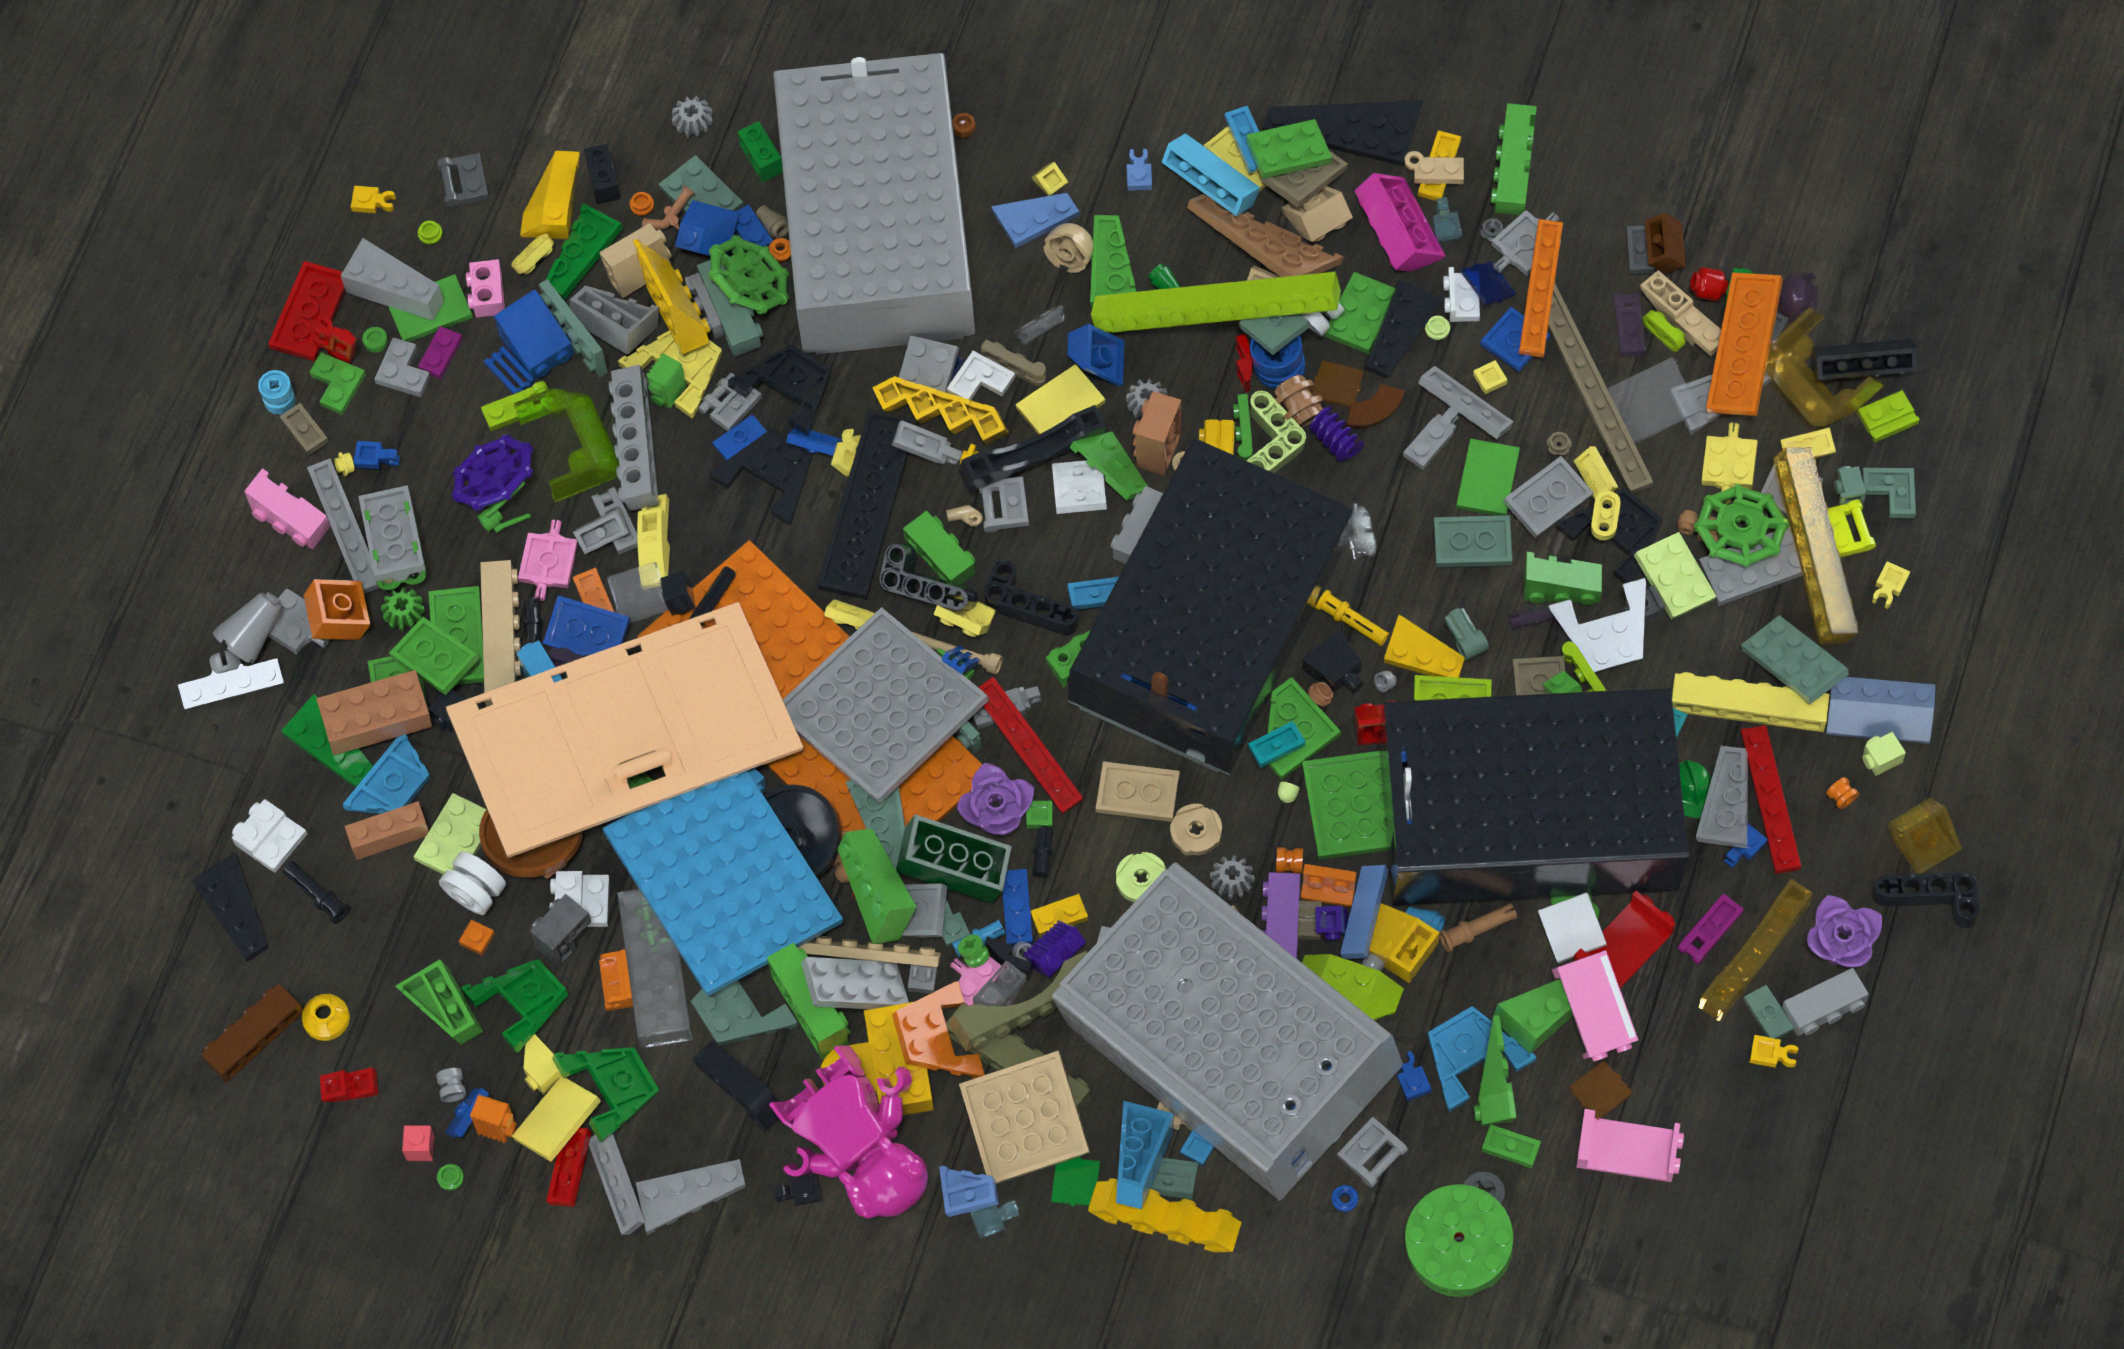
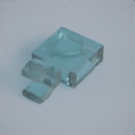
[1433,198,1462,242]
[970,1201,1019,1238]

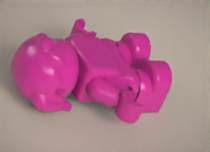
[769,1046,928,1219]

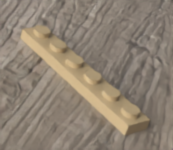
[798,936,941,967]

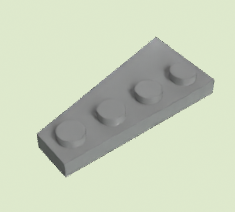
[636,1159,746,1235]

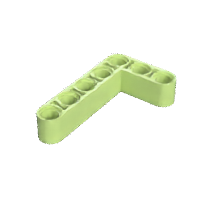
[1247,391,1306,473]

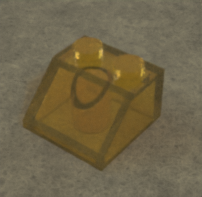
[1887,798,1962,874]

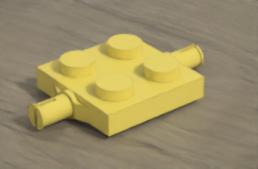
[1702,423,1757,504]

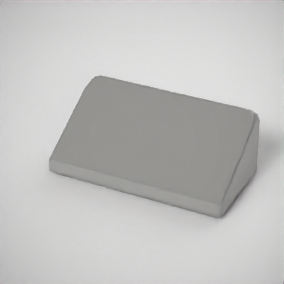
[573,508,629,554]

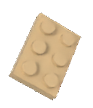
[1096,762,1180,822]

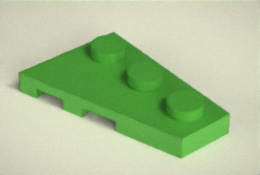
[1069,432,1148,500]

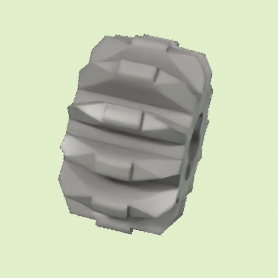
[672,95,713,138]
[1126,378,1167,419]
[1210,855,1254,900]

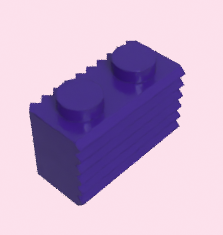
[1023,920,1086,978]

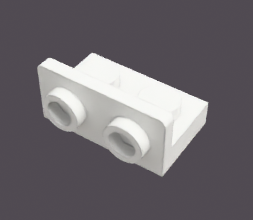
[1443,267,1480,322]

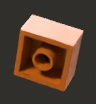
[304,579,370,640]

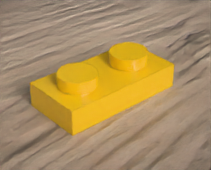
[1030,894,1088,937]

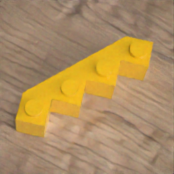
[873,376,1009,445]
[1088,1178,1242,1252]

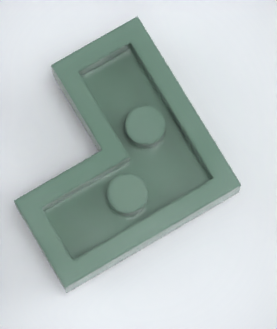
[1862,468,1916,518]

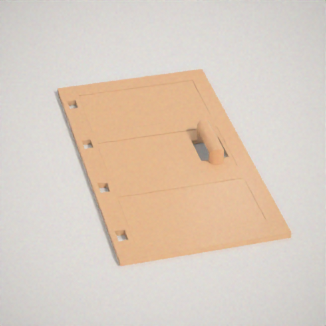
[446,602,803,858]

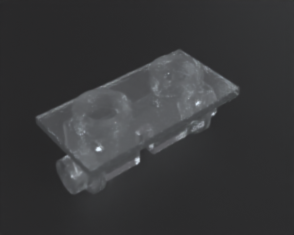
[1349,503,1377,560]

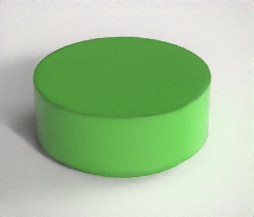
[362,327,388,353]

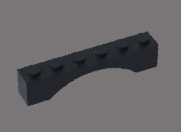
[958,405,1107,493]

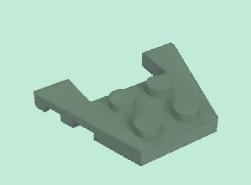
[691,980,798,1046]

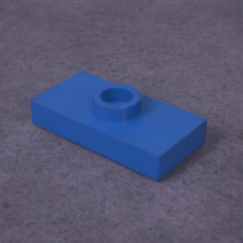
[712,414,767,461]
[786,427,842,456]
[445,1088,489,1138]

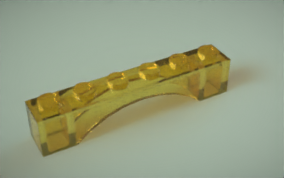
[1699,878,1813,1022]

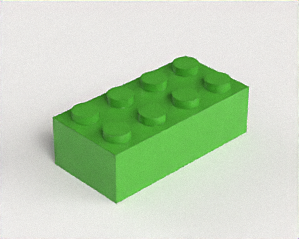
[766,942,850,1060]

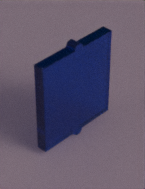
[1461,261,1516,305]

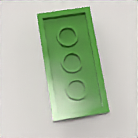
[429,586,484,685]

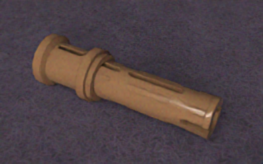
[1439,903,1517,952]

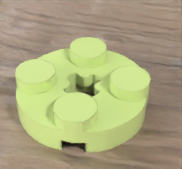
[1116,852,1166,903]

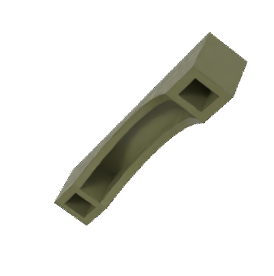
[950,951,1087,1051]

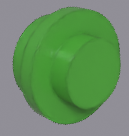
[437,1164,464,1191]

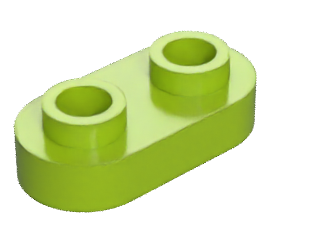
[1642,310,1685,352]

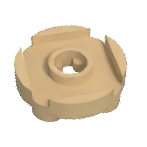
[1170,804,1222,856]

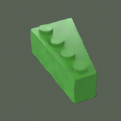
[1491,103,1537,215]
[837,828,917,944]

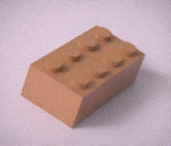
[316,670,432,755]

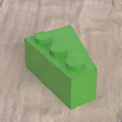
[1524,552,1602,605]
[395,959,483,1045]
[1492,979,1573,1054]

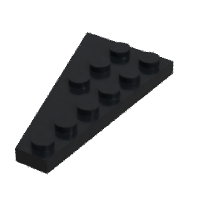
[1262,100,1423,167]

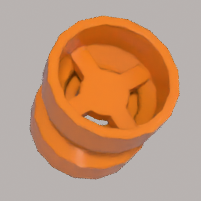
[1276,847,1303,874]

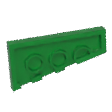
[546,203,623,300]
[281,694,373,788]

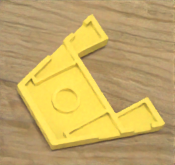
[618,331,722,418]

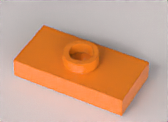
[572,567,614,612]

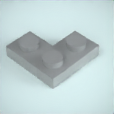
[374,338,431,398]

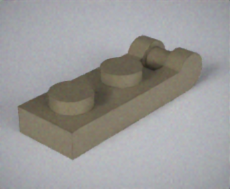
[981,339,1046,386]

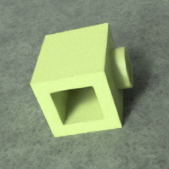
[1862,732,1906,776]

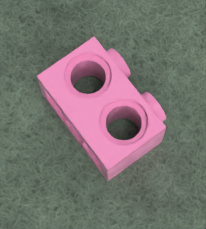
[466,259,505,318]

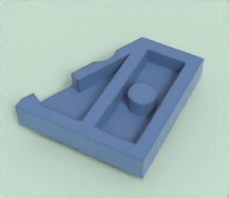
[939,1166,999,1217]

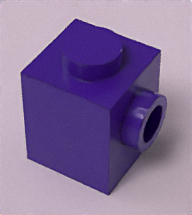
[1315,906,1348,941]

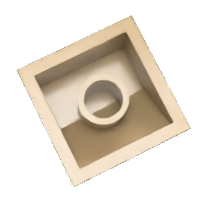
[1281,186,1353,242]

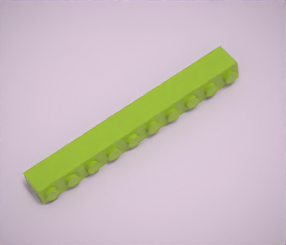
[1091,272,1341,333]

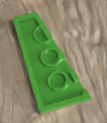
[1090,215,1136,307]

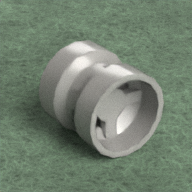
[436,1068,467,1102]

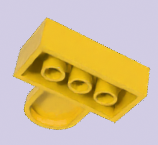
[821,1002,934,1115]

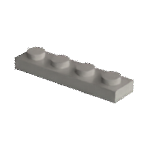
[1419,366,1513,439]
[589,1134,645,1235]

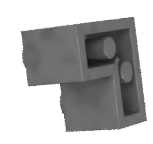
[530,894,591,968]

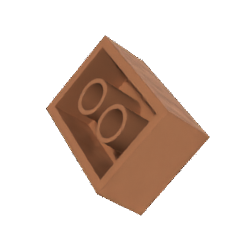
[1133,391,1182,476]

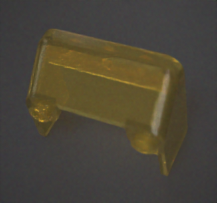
[1766,307,1884,427]

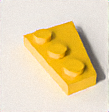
[1384,615,1465,678]

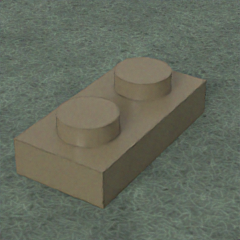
[280,403,329,456]

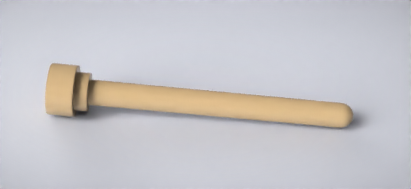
[911,631,1003,675]

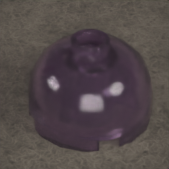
[1778,273,1818,322]

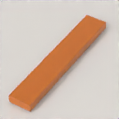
[1519,219,1563,358]

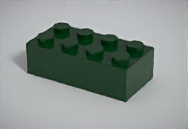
[896,814,1012,903]

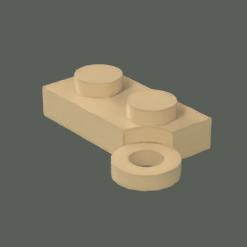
[1404,151,1464,184]

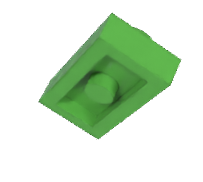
[1481,1124,1541,1168]

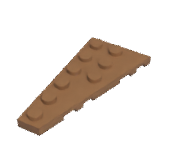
[1187,194,1344,277]

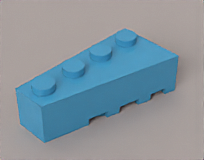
[1116,1101,1174,1209]

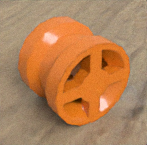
[1826,777,1859,810]

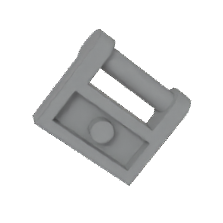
[979,477,1029,533]
[1337,1117,1408,1188]

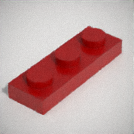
[546,1128,592,1207]

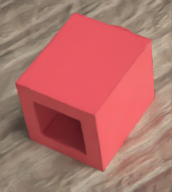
[402,1126,435,1161]

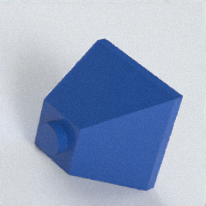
[675,200,740,256]
[1067,324,1125,386]

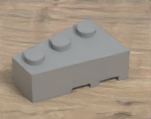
[570,285,659,355]

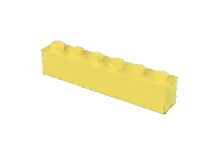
[1672,672,1829,732]

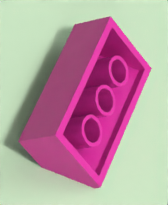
[1354,173,1445,272]

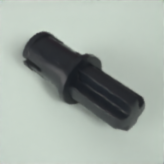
[1032,826,1053,878]

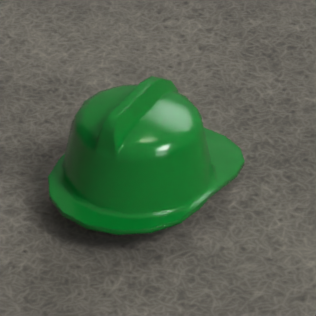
[1679,760,1711,818]

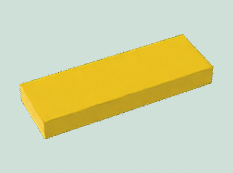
[1418,131,1461,202]

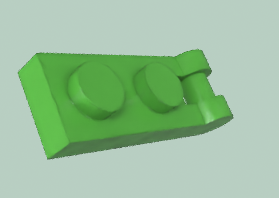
[1233,394,1253,461]

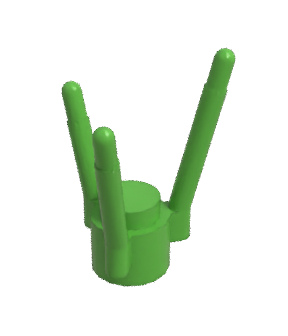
[477,481,531,533]

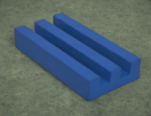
[484,346,535,394]
[941,646,980,674]

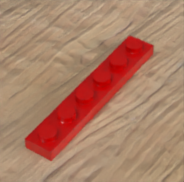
[978,677,1083,815]
[1740,725,1801,874]

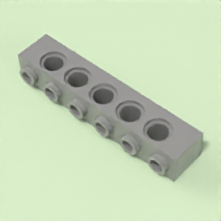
[609,365,659,511]

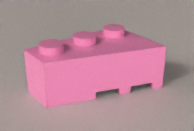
[244,468,331,549]

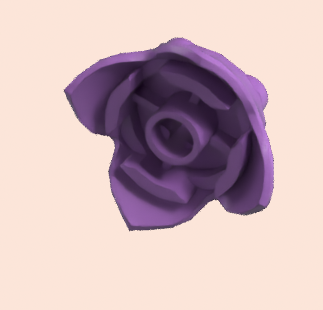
[957,763,1034,835]
[1807,895,1882,967]

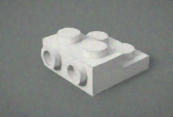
[232,799,307,873]
[549,871,610,927]

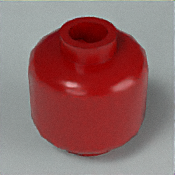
[1690,267,1729,301]

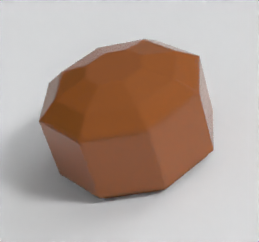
[952,113,976,138]

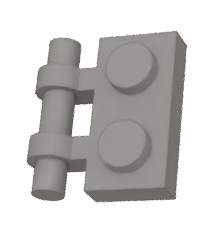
[698,373,762,431]

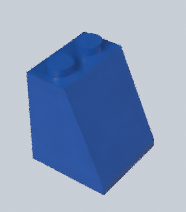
[494,289,574,380]

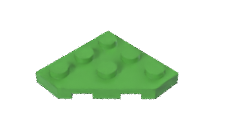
[1268,677,1341,780]

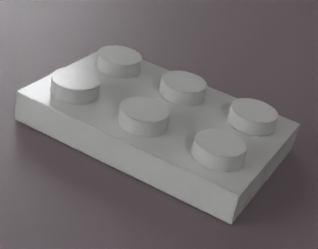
[1503,456,1594,539]

